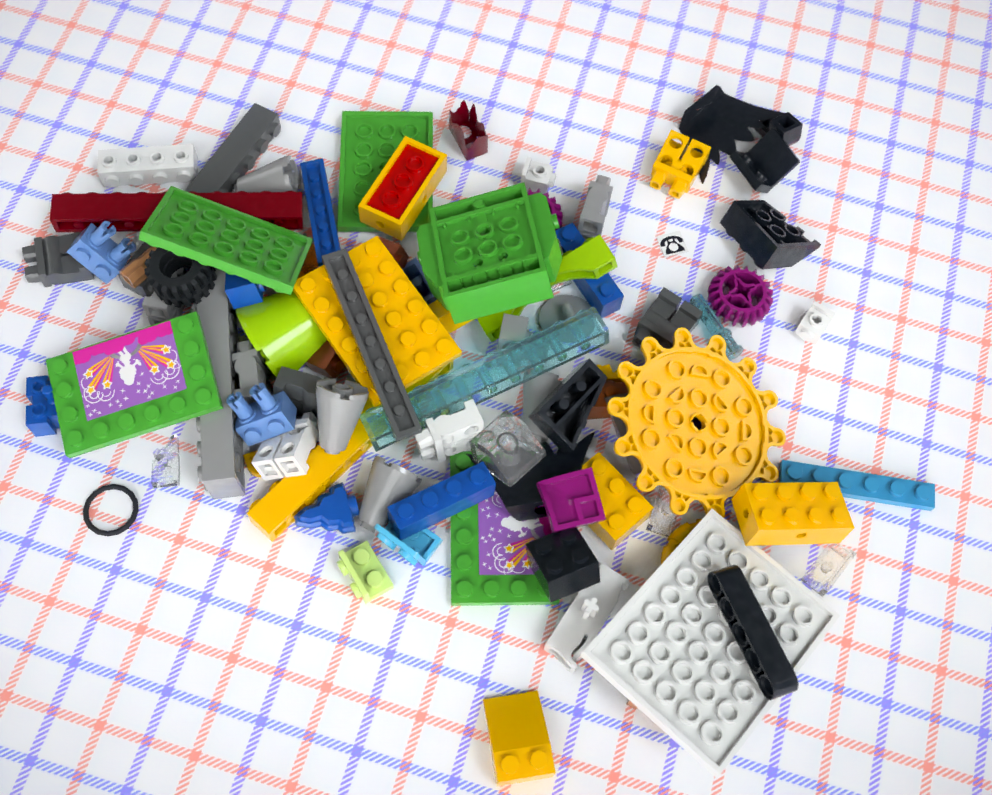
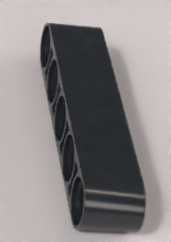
[707,564,799,700]

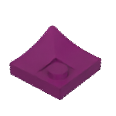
[536,467,606,533]

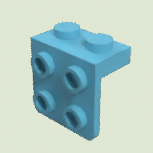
[374,522,443,566]

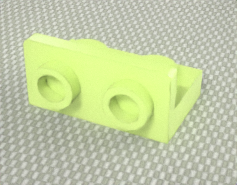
[336,540,394,604]

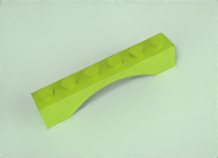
[477,234,618,342]

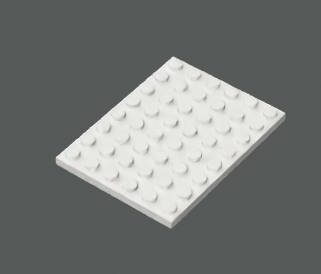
[580,509,841,778]

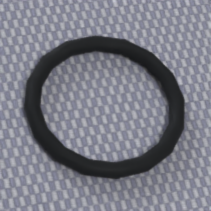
[83,484,139,537]

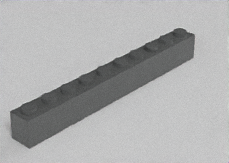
[118,103,281,297]

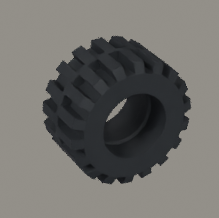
[144,247,217,308]

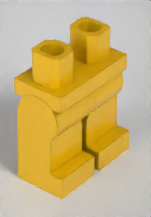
[650,129,711,199]

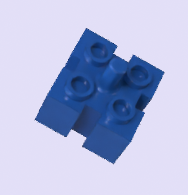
[26,375,60,437]

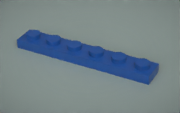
[300,158,341,267]

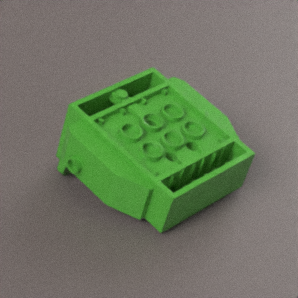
[417,182,563,324]

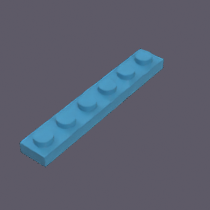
[779,460,935,511]

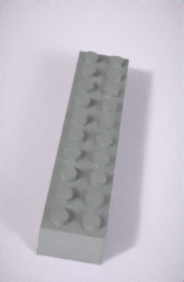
[193,268,245,499]

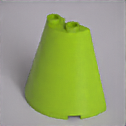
[236,291,327,377]

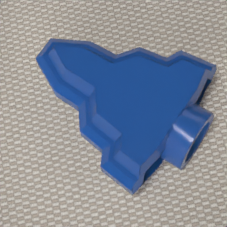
[294,482,359,534]

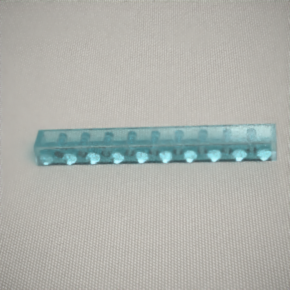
[360,307,609,452]

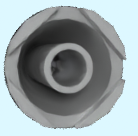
[234,155,303,197]
[523,370,562,444]
[315,378,369,455]
[358,456,422,533]

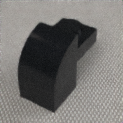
[754,112,803,146]

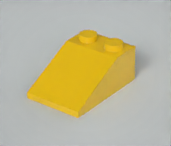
[483,691,556,787]

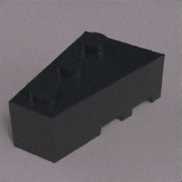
[528,359,608,454]

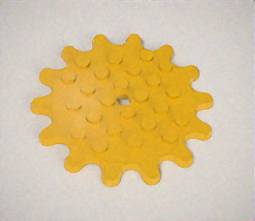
[607,327,786,518]

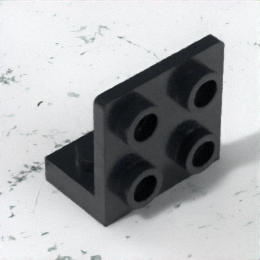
[730,128,800,193]

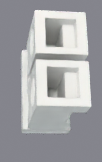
[415,399,486,462]
[251,412,319,480]

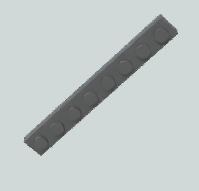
[322,248,422,442]

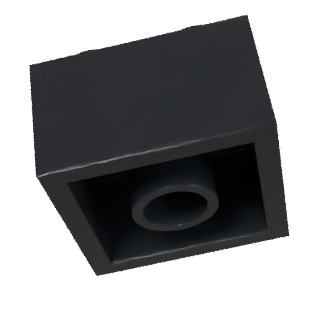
[525,527,600,603]

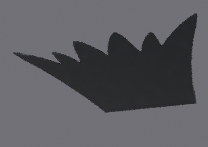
[679,85,785,184]
[466,432,595,521]

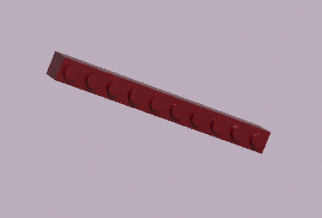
[50,191,304,232]

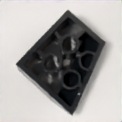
[720,200,822,269]

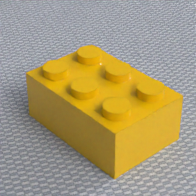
[582,452,654,550]

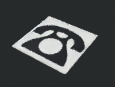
[656,231,689,257]

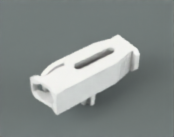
[544,562,630,673]

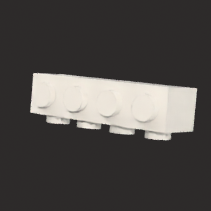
[97,144,198,187]

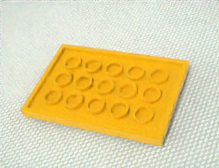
[293,236,462,407]

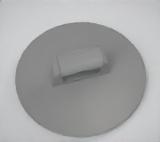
[539,295,597,345]

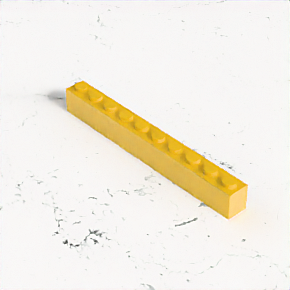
[247,361,453,542]

